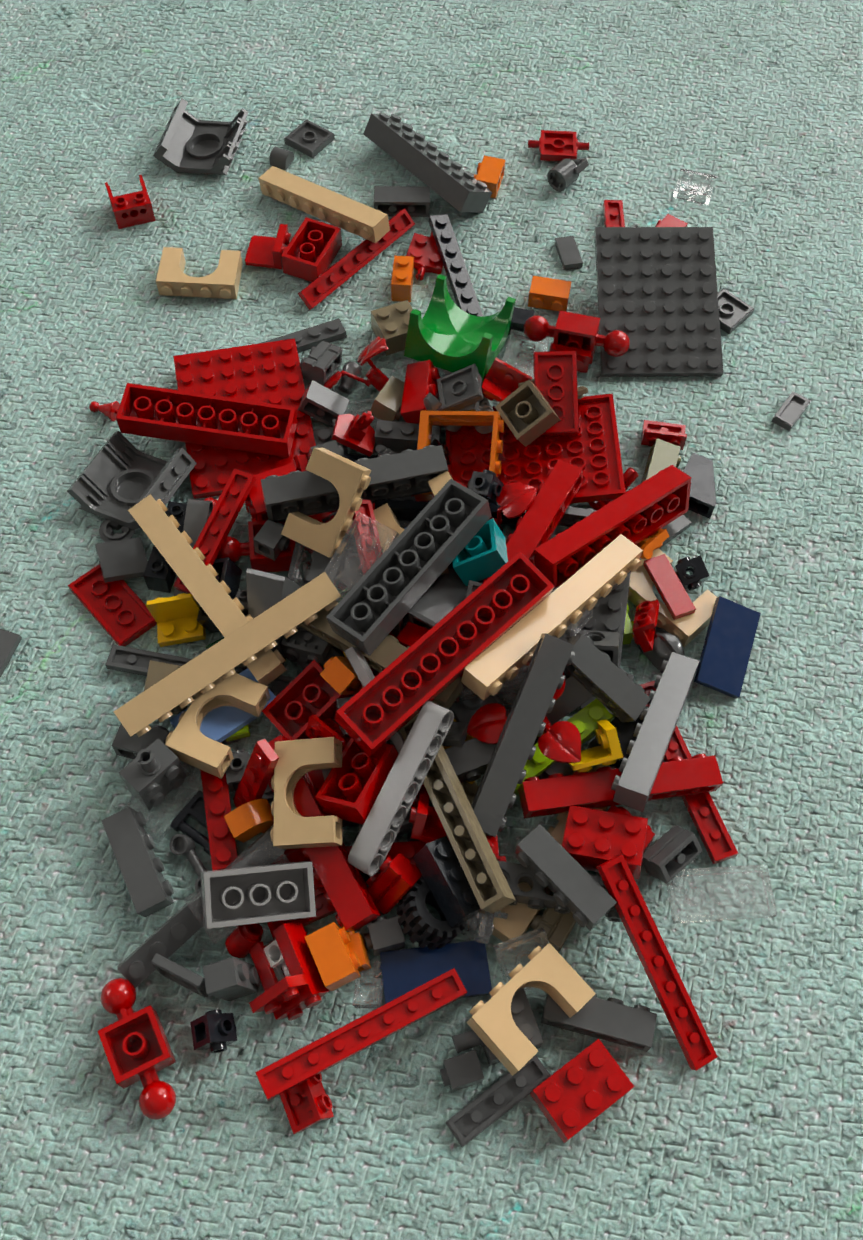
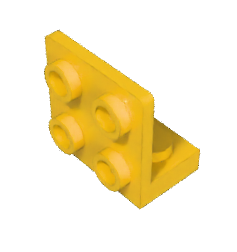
[146,593,206,647]
[568,719,623,772]

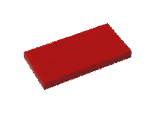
[533,351,579,436]
[68,564,157,647]

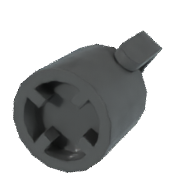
[547,158,589,192]

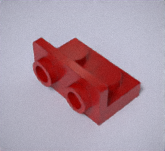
[280,1073,334,1134]

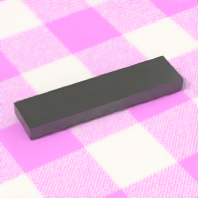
[446,1055,551,1148]

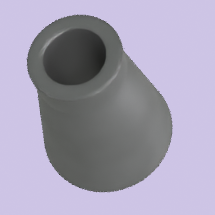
[338,361,362,394]

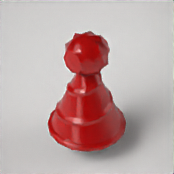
[89,401,120,422]

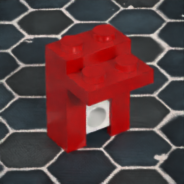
[249,922,330,1021]

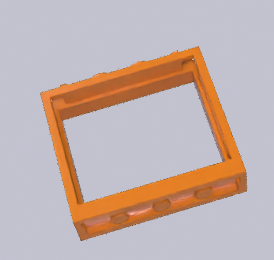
[414,411,504,501]

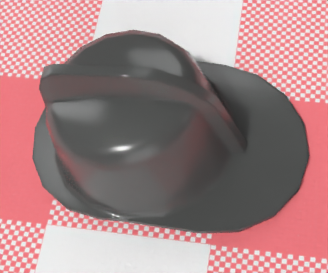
[637,626,685,670]

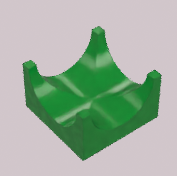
[404,274,516,381]

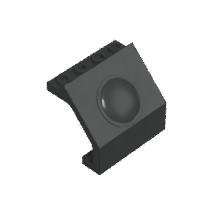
[153,98,248,175]
[67,431,197,530]

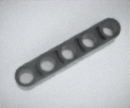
[174,499,213,605]

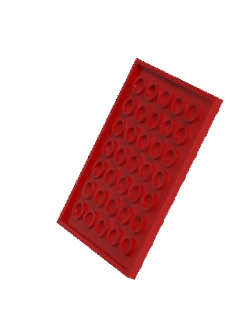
[173,338,316,499]
[446,393,625,504]

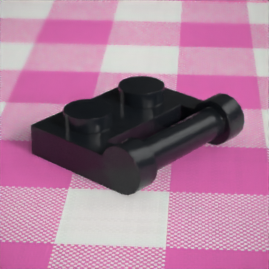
[170,790,211,855]

